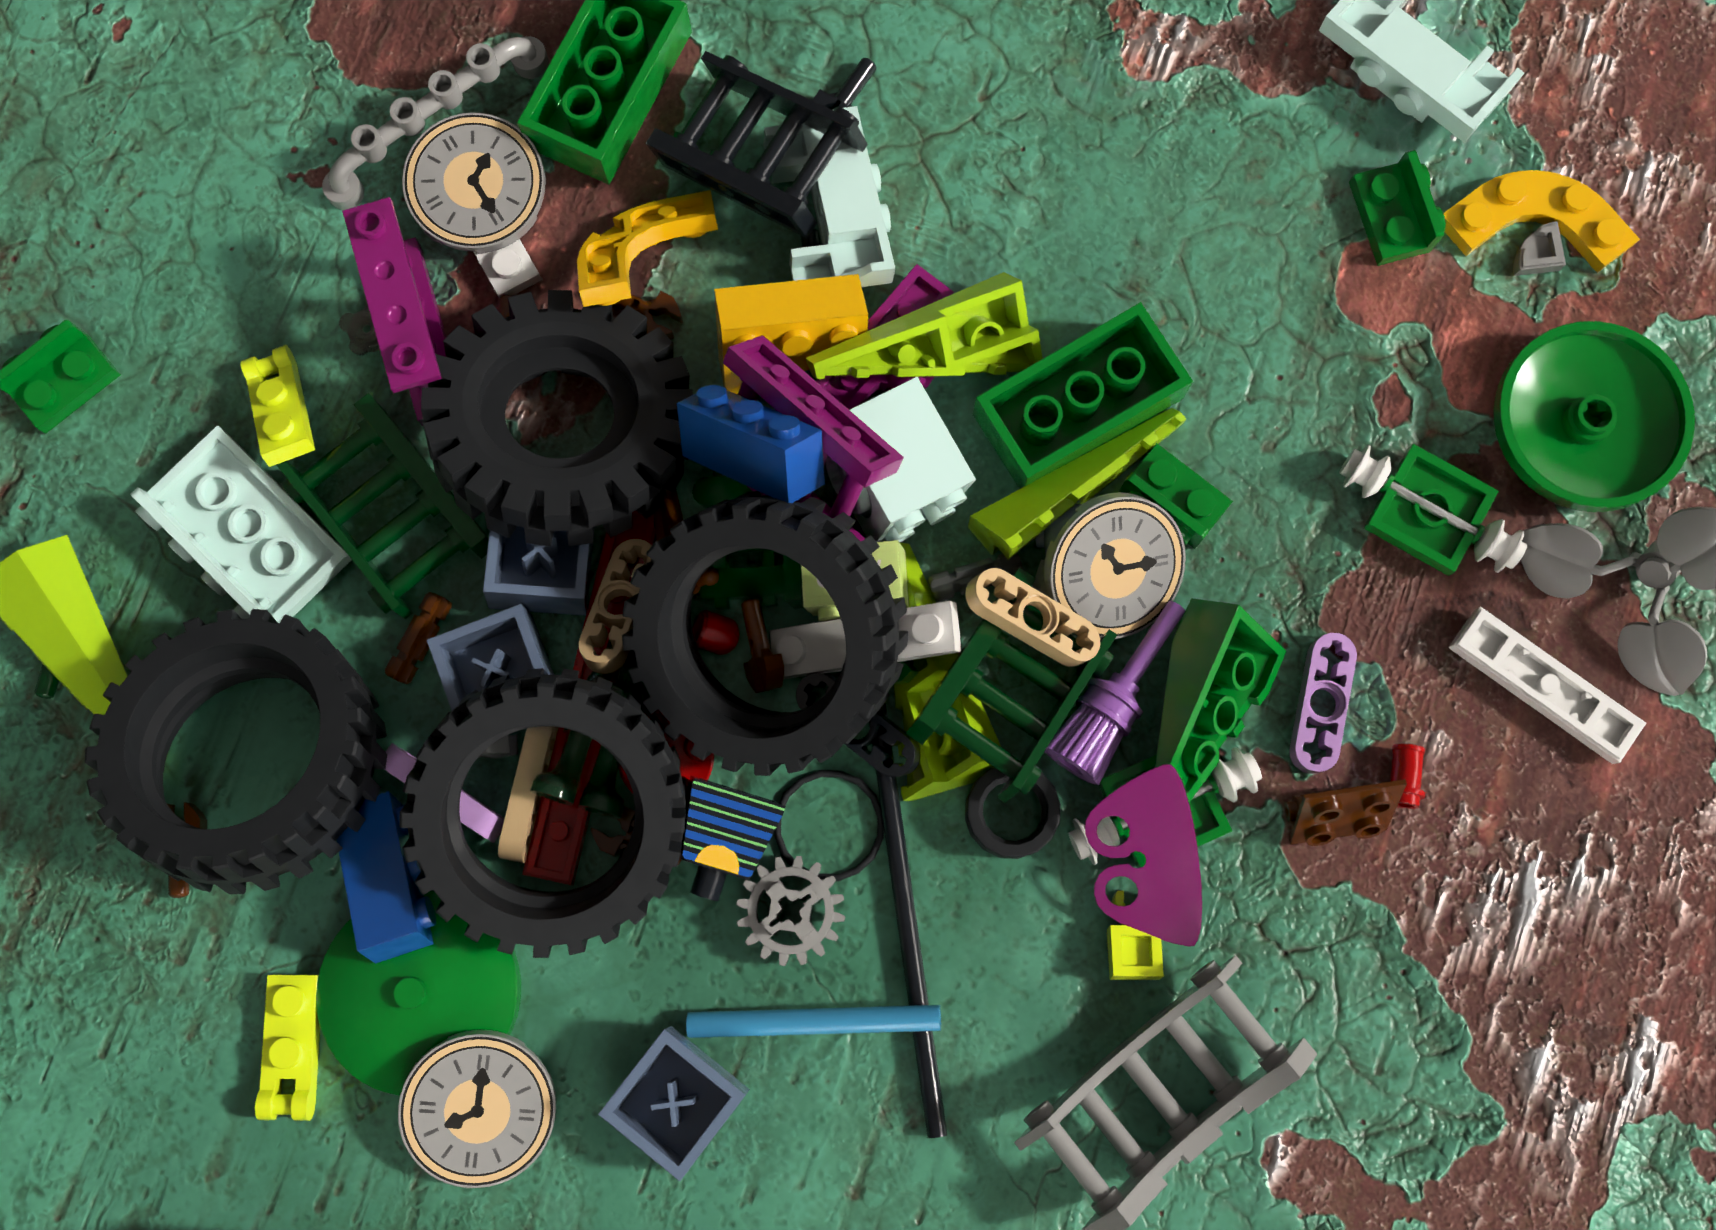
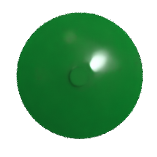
[1493,321,1695,512]
[316,891,521,1095]

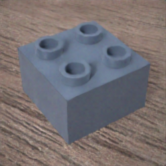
[483,526,595,616]
[427,604,554,711]
[598,1026,750,1181]

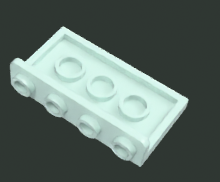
[130,425,352,623]

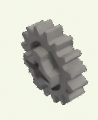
[736,856,845,966]

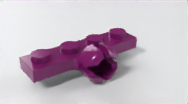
[816,264,954,410]

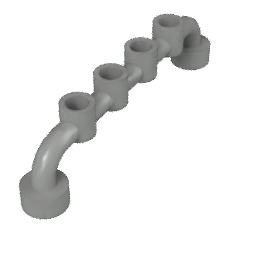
[322,36,549,210]

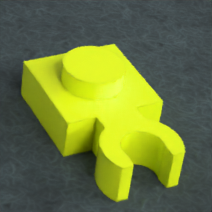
[1107,890,1164,980]

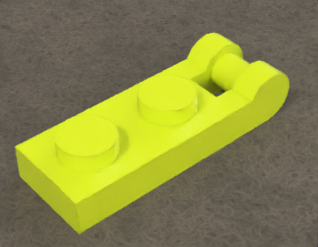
[240,345,315,467]
[255,974,320,1121]

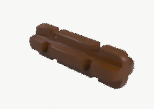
[385,592,452,684]

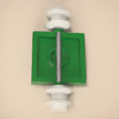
[1339,444,1527,576]
[1068,747,1262,868]

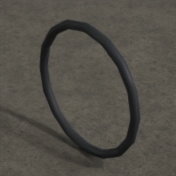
[774,770,884,881]

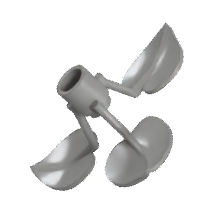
[1521,507,1716,696]

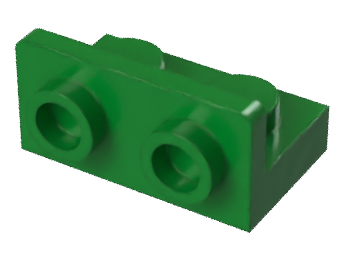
[1349,150,1446,266]
[0,320,121,434]
[1119,443,1233,549]

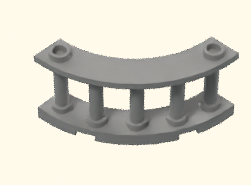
[1014,955,1317,1230]

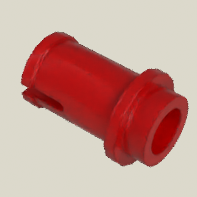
[1390,744,1425,809]

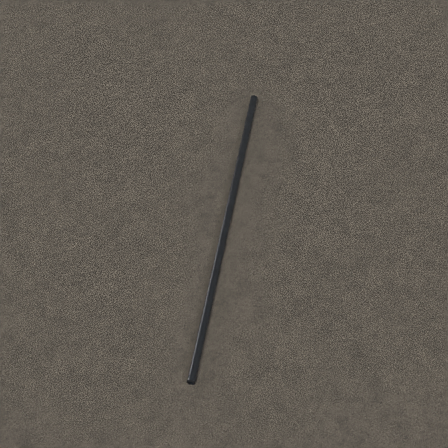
[800,229,947,1138]

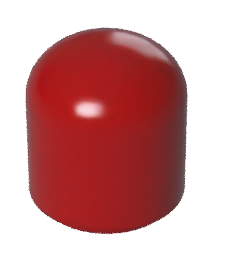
[692,610,740,655]

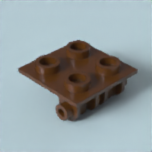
[1284,779,1407,846]

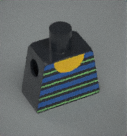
[680,776,786,901]

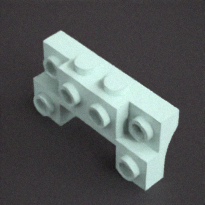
[1319,0,1524,143]
[763,106,895,287]

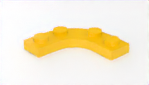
[1444,170,1640,273]
[577,190,718,307]

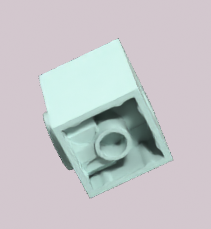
[825,377,976,543]

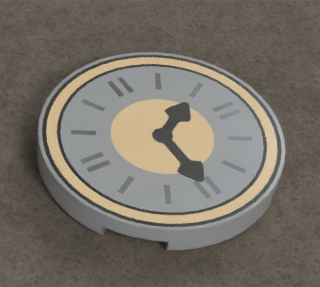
[402,113,546,254]
[1044,493,1186,639]
[398,1030,556,1188]

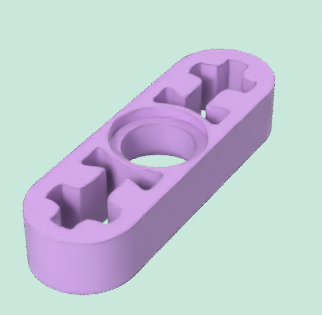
[1289,633,1357,774]
[384,743,505,843]

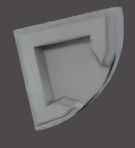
[1513,221,1566,276]

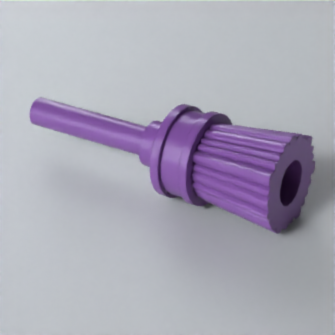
[1044,601,1185,785]

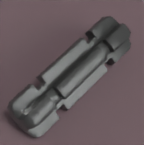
[929,553,1023,602]

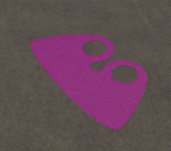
[1085,764,1202,947]

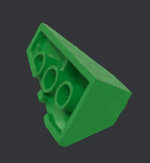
[1155,598,1287,803]

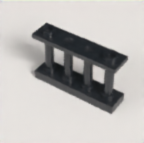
[646,51,868,238]

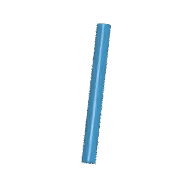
[686,1005,941,1038]

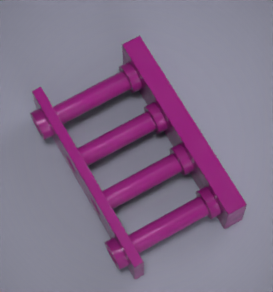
[342,197,447,426]
[723,335,904,541]

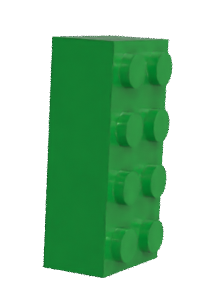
[517,0,692,185]
[973,302,1193,489]

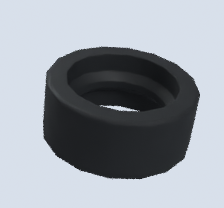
[965,767,1061,859]

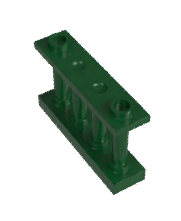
[276,393,489,619]
[906,567,1117,803]

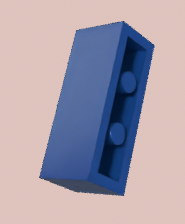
[677,385,825,503]
[337,791,436,964]

